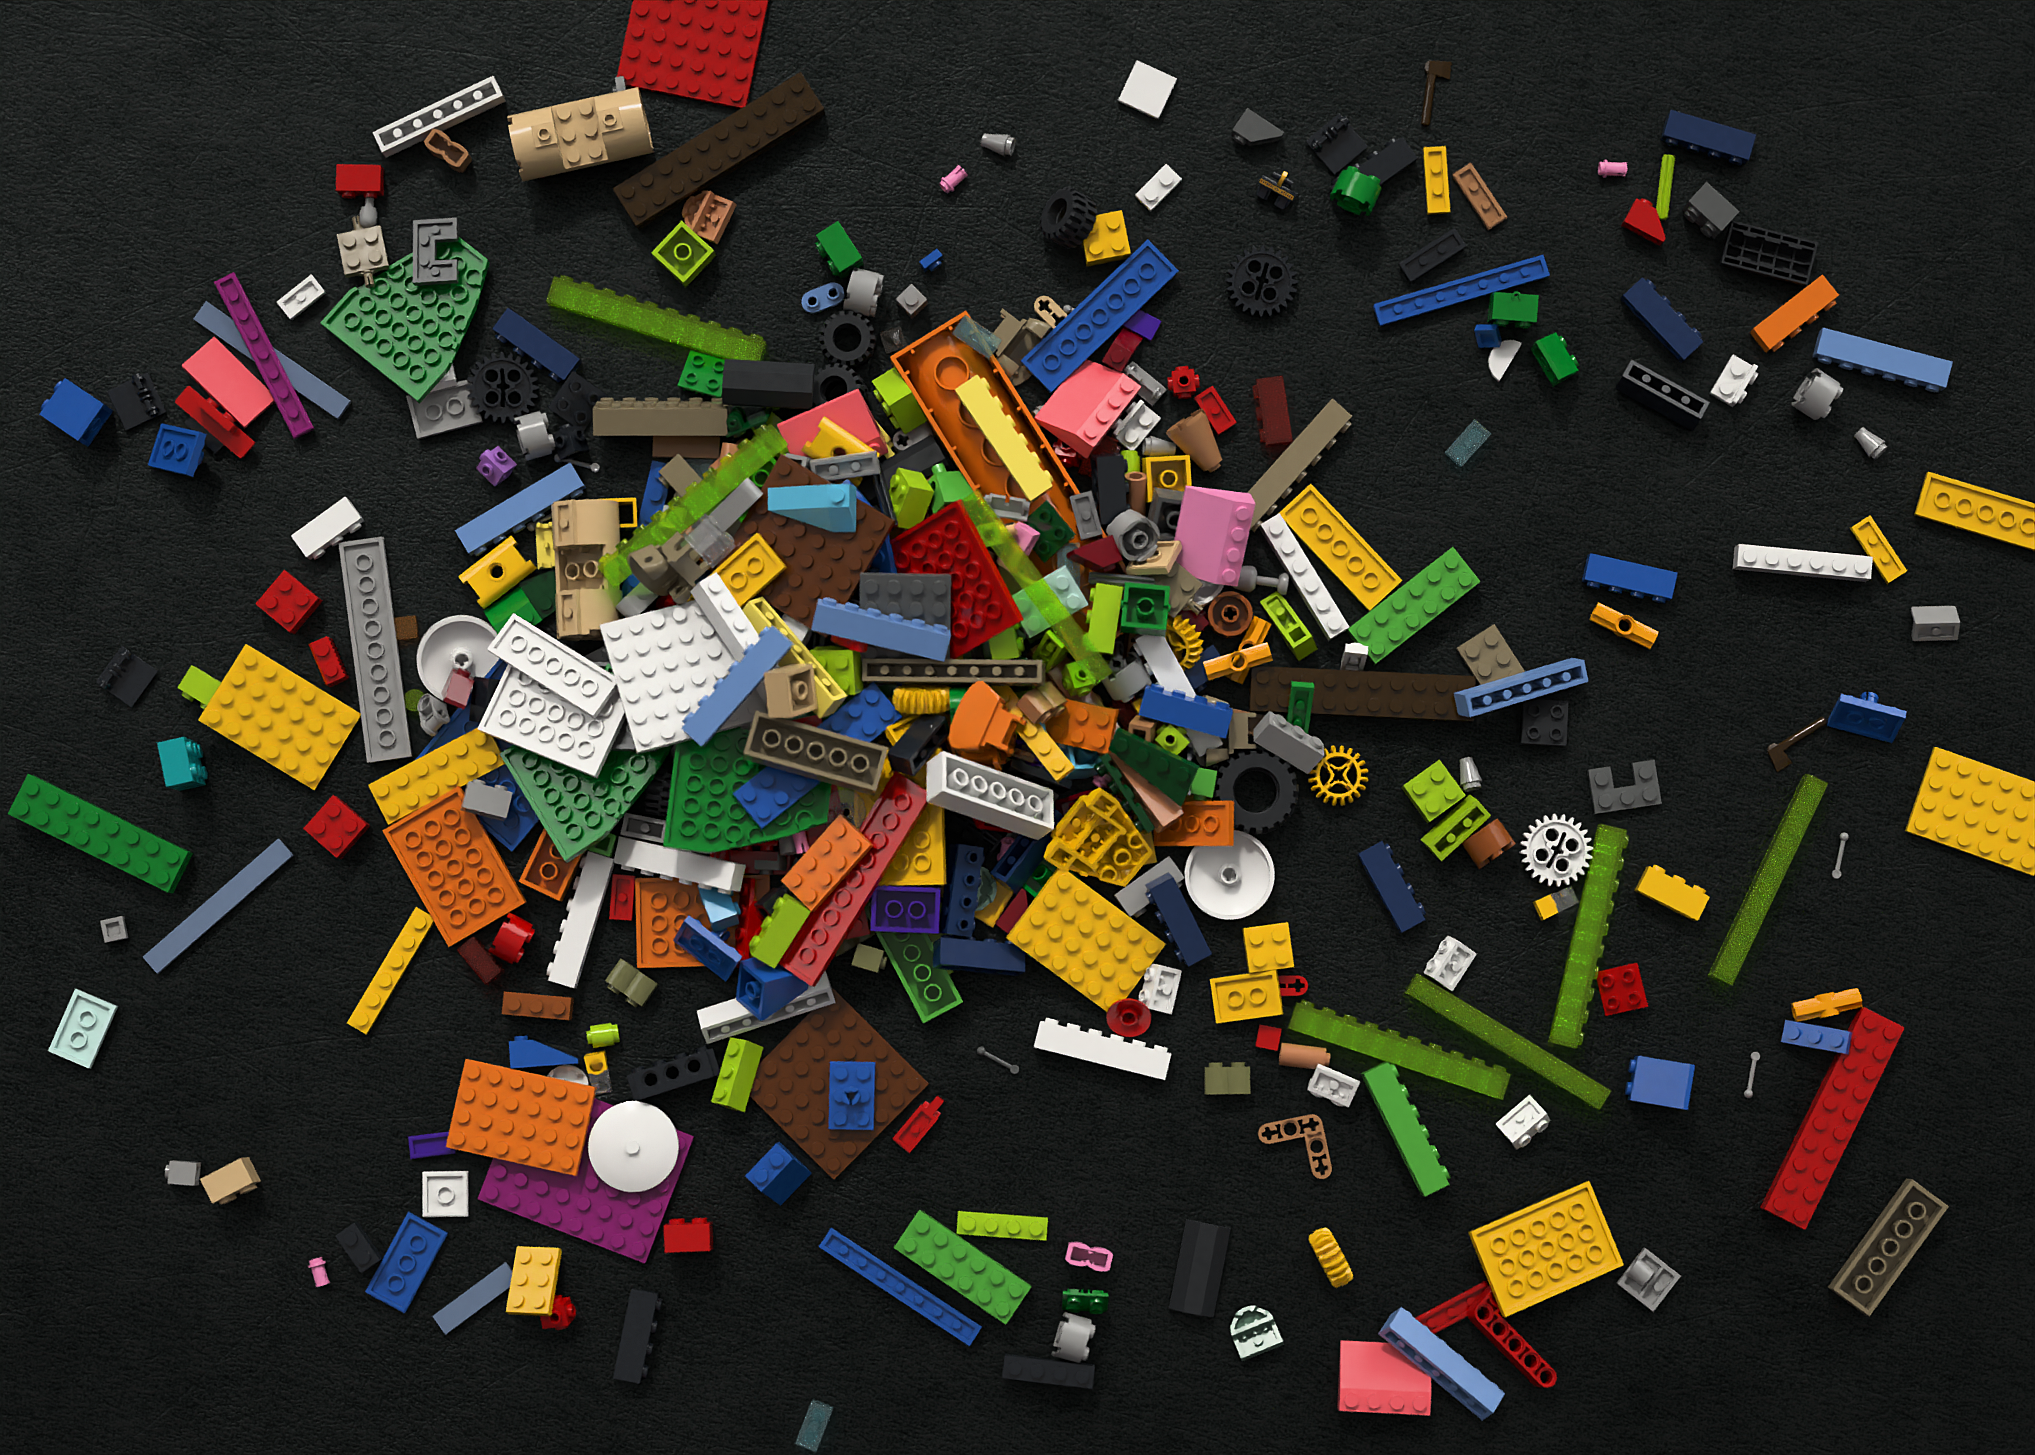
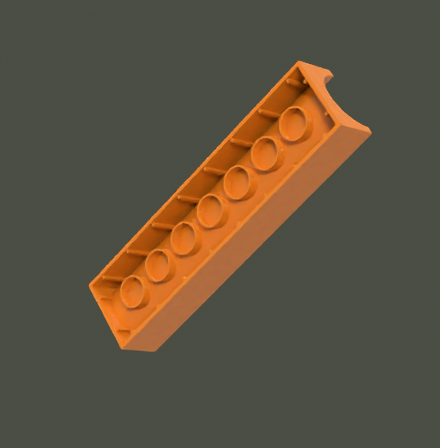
[890,311,1127,661]

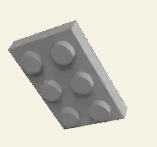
[406,380,483,440]

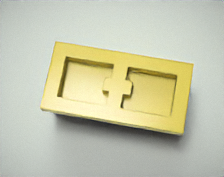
[535,522,555,570]

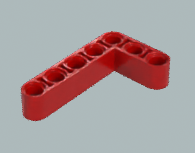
[1467,1285,1557,1387]

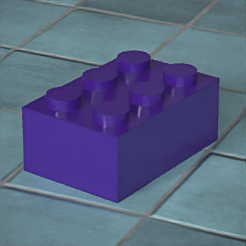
[871,886,941,934]

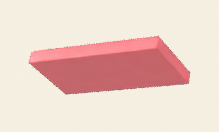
[182,337,275,429]

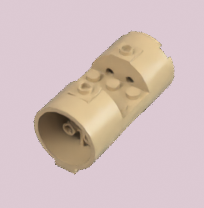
[507,87,653,182]
[551,499,624,641]

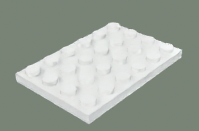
[478,664,626,778]

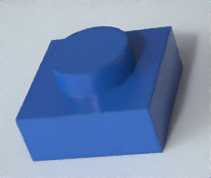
[919,249,943,272]
[1474,324,1502,348]

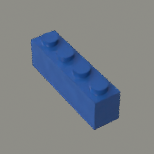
[1582,553,1677,603]
[1138,684,1233,739]

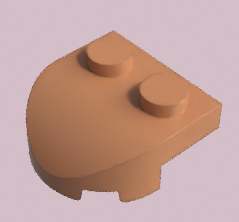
[682,191,736,244]

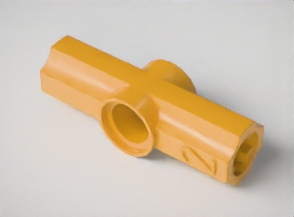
[1589,602,1658,649]
[1225,616,1272,685]
[1203,642,1273,680]
[1791,988,1862,1022]

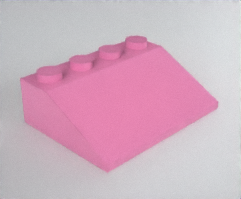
[1174,485,1255,586]

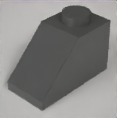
[1232,108,1284,146]

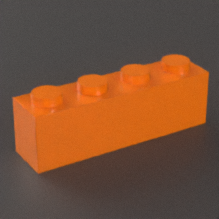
[1750,274,1839,353]

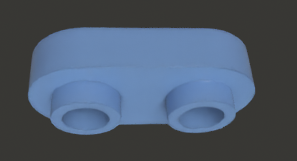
[801,283,845,314]

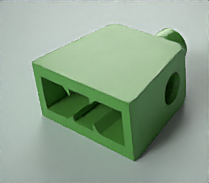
[928,463,978,514]

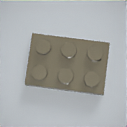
[1456,624,1525,685]

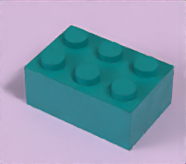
[157,737,208,791]

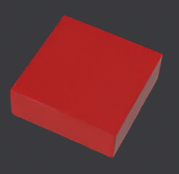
[1255,1024,1282,1051]

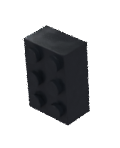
[1090,453,1130,525]

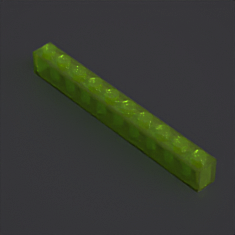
[546,275,767,361]
[597,424,788,589]
[959,489,1113,686]
[1708,774,1828,986]
[1548,824,1629,1049]
[1404,973,1611,1110]
[1287,1000,1511,1100]

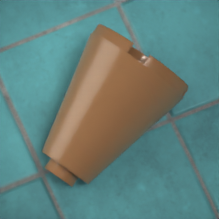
[1166,408,1222,473]

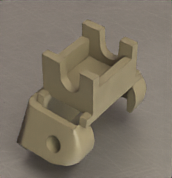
[982,309,1052,387]
[627,531,710,606]
[1195,695,1256,767]

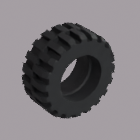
[1213,749,1299,835]

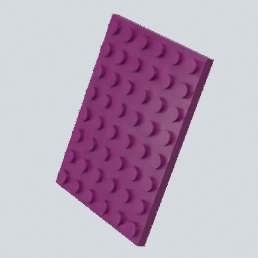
[478,1098,695,1263]

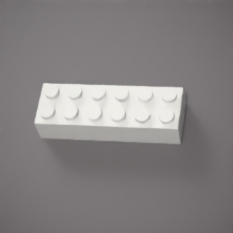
[927,751,1054,840]

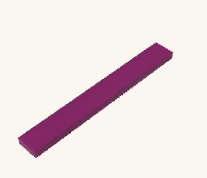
[214,272,315,439]

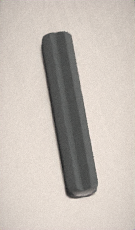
[1088,571,1155,587]

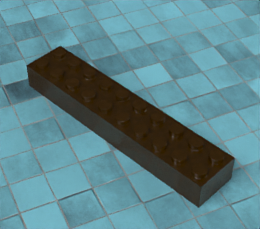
[613,72,825,231]
[1249,666,1476,723]

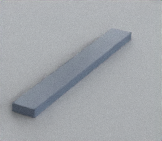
[193,301,351,420]
[143,838,294,974]

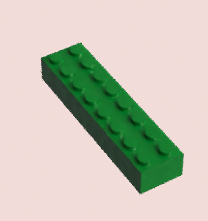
[8,774,193,893]

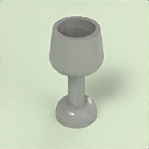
[1232,566,1289,595]

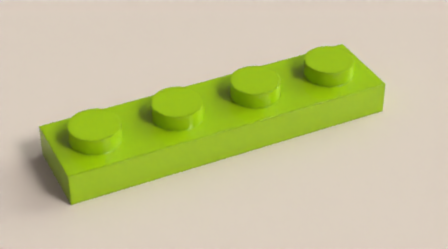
[957,1211,1048,1240]

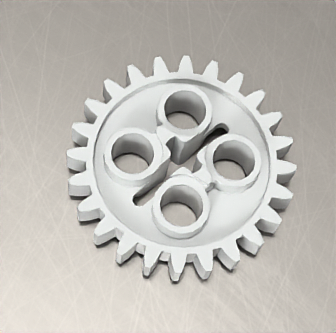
[1519,814,1593,887]

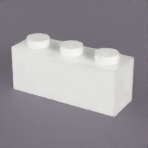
[291,497,364,560]

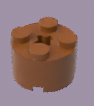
[1207,591,1253,638]
[1462,818,1516,869]

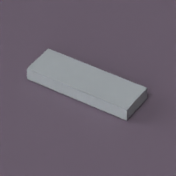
[810,450,880,481]

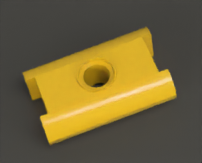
[801,416,880,487]
[458,536,537,609]

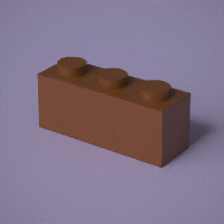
[502,992,574,1020]

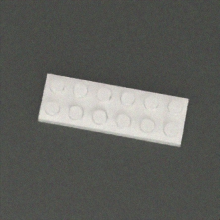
[487,613,617,718]

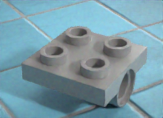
[1617,1248,1681,1312]

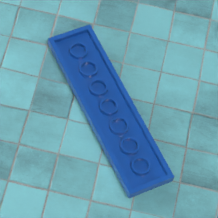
[1020,239,1178,393]
[733,683,902,830]

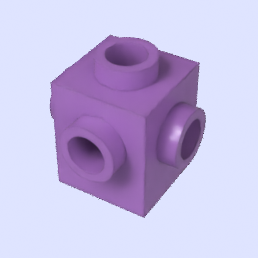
[476,446,517,486]

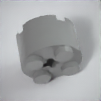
[843,267,884,317]
[1791,368,1843,420]
[513,411,555,461]
[1106,509,1160,562]
[1098,652,1152,703]
[1052,1312,1095,1363]

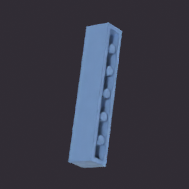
[1813,328,1953,392]
[455,463,586,556]
[811,597,951,662]
[681,626,795,746]
[1454,658,1588,717]
[1379,1307,1505,1420]

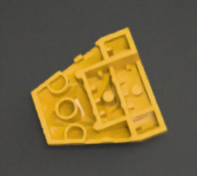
[1044,788,1153,887]

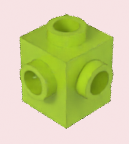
[1061,659,1096,697]
[1155,723,1192,755]

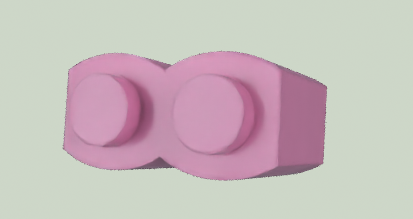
[1065,1242,1113,1271]

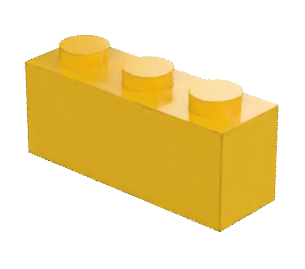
[1635,865,1710,921]

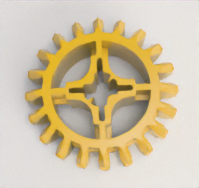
[1165,614,1203,672]
[893,685,951,714]
[1308,746,1368,806]
[1309,1227,1353,1288]

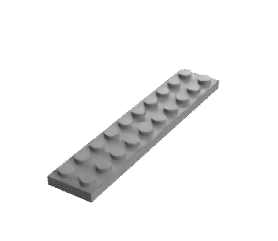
[339,537,413,763]

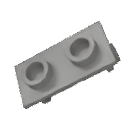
[1123,361,1167,406]
[982,493,1030,522]

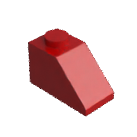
[1621,198,1666,246]

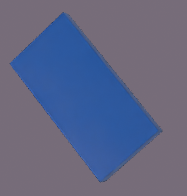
[365,1212,448,1313]

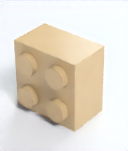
[764,664,818,718]
[200,1157,261,1205]

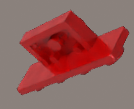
[175,386,255,459]
[735,878,764,968]

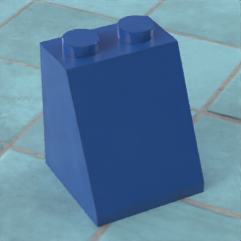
[40,378,113,447]
[736,957,808,1021]
[1625,1056,1695,1110]
[746,1142,812,1206]

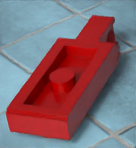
[892,1095,944,1153]

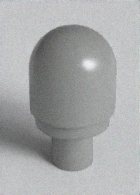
[359,198,378,228]

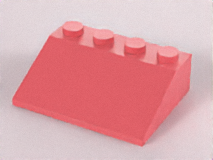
[1034,360,1141,459]
[777,389,888,459]
[1338,1340,1431,1415]

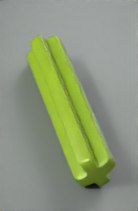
[1656,155,1675,220]

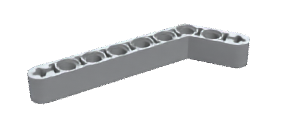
[615,477,764,618]

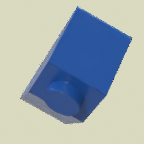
[509,1036,580,1068]

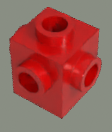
[1167,366,1200,399]
[1052,438,1084,468]
[540,1295,576,1330]

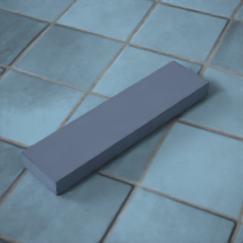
[432,1262,513,1334]

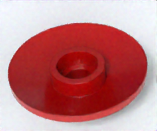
[1106,998,1151,1037]

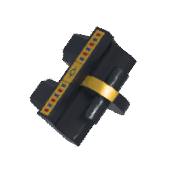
[1256,170,1298,210]

